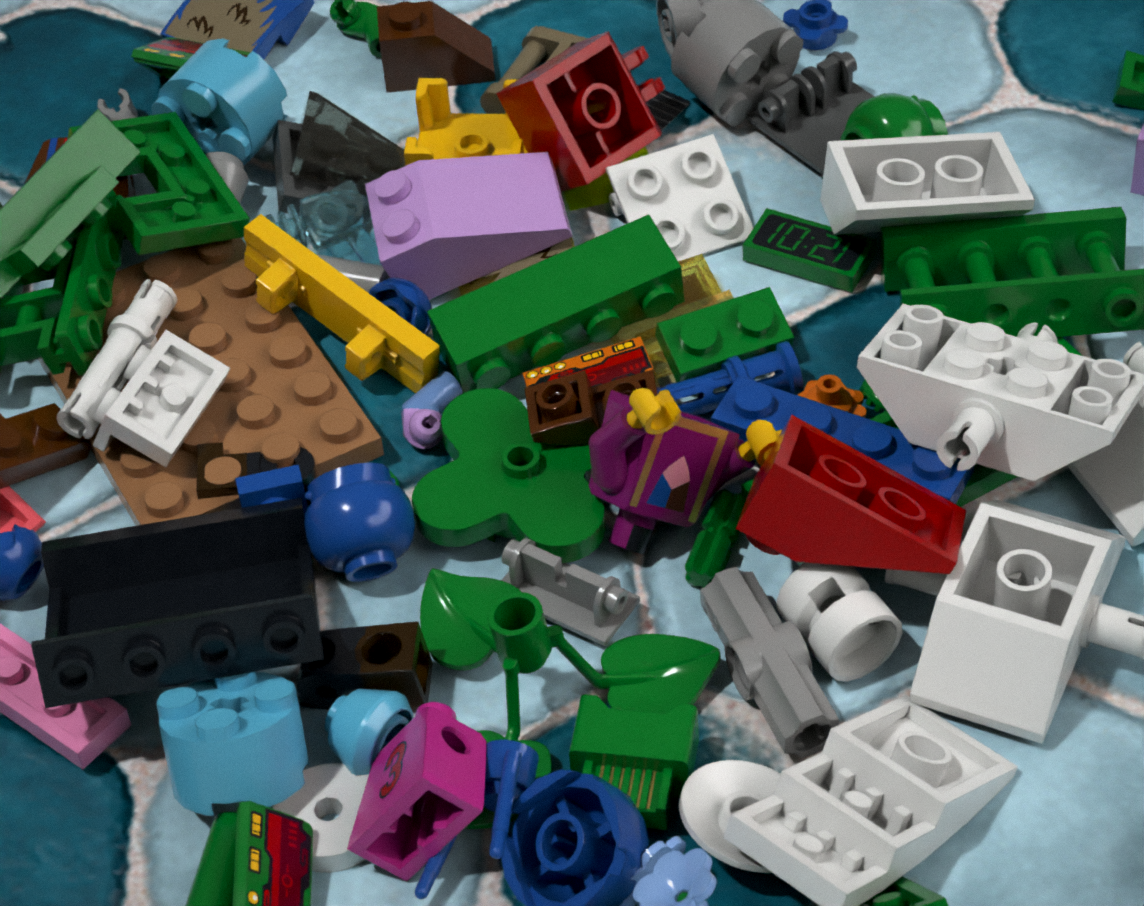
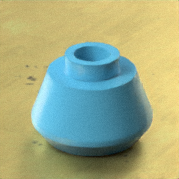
[325,689,414,776]

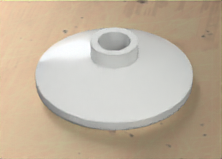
[679,760,781,873]

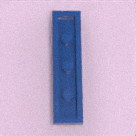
[711,376,974,504]

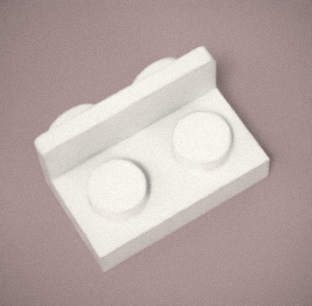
[93,330,231,467]

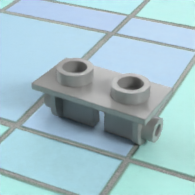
[501,538,640,646]

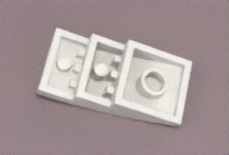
[723,695,1018,906]

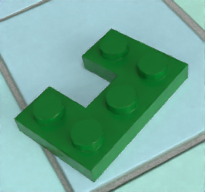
[67,112,250,255]

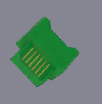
[569,694,699,830]

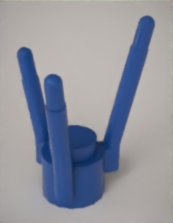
[414,739,539,899]

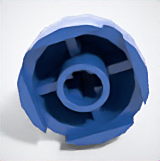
[501,770,650,906]

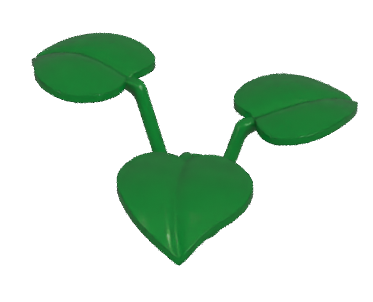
[420,568,721,829]

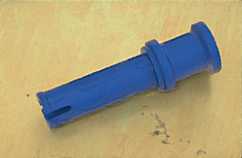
[660,341,804,416]

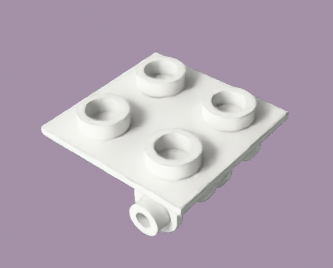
[606,134,754,263]

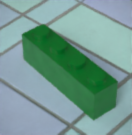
[427,214,685,394]

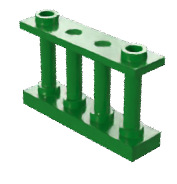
[881,207,1144,337]

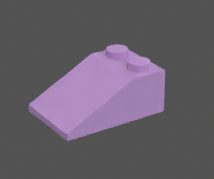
[365,152,573,300]

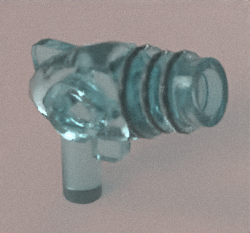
[266,180,381,265]

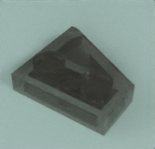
[290,91,405,197]

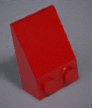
[736,415,966,574]

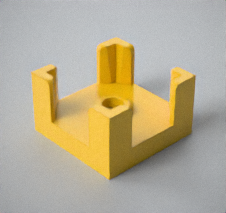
[404,78,528,166]

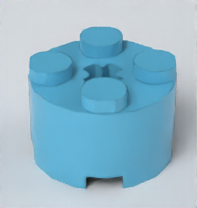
[151,38,288,165]
[156,671,310,816]

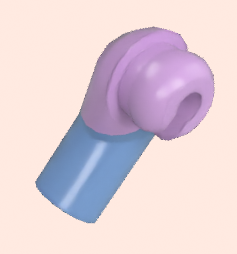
[401,370,463,449]

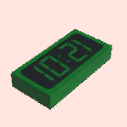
[743,208,876,293]

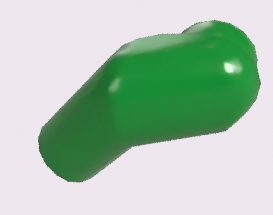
[330,0,382,58]

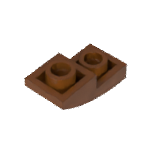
[525,369,661,445]

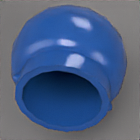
[305,462,415,582]

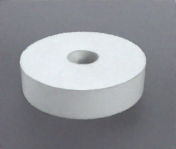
[273,763,369,872]

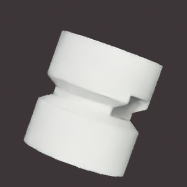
[776,563,903,682]

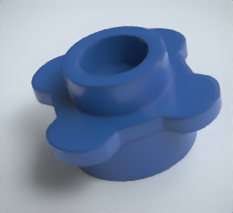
[783,0,848,50]

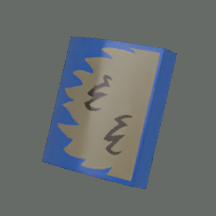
[160,0,315,60]

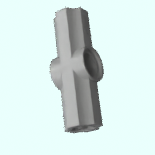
[700,566,839,758]

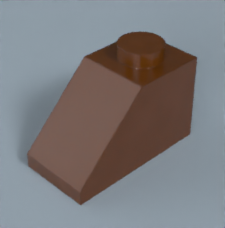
[377,1,496,93]

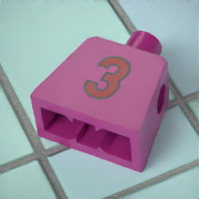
[347,702,487,881]

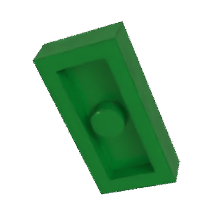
[655,287,794,382]

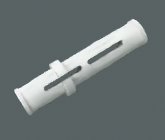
[56,279,178,439]

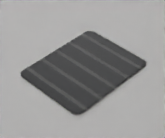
[646,90,690,131]

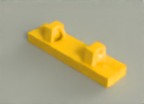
[244,214,440,393]

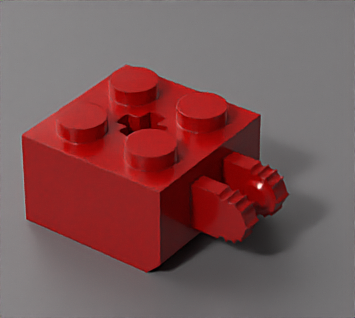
[496,31,666,192]

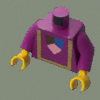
[588,388,782,554]

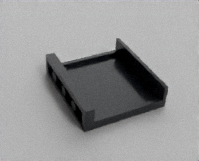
[31,498,324,708]

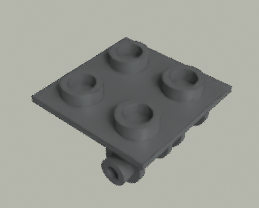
[747,51,874,175]

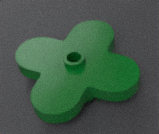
[412,388,606,563]

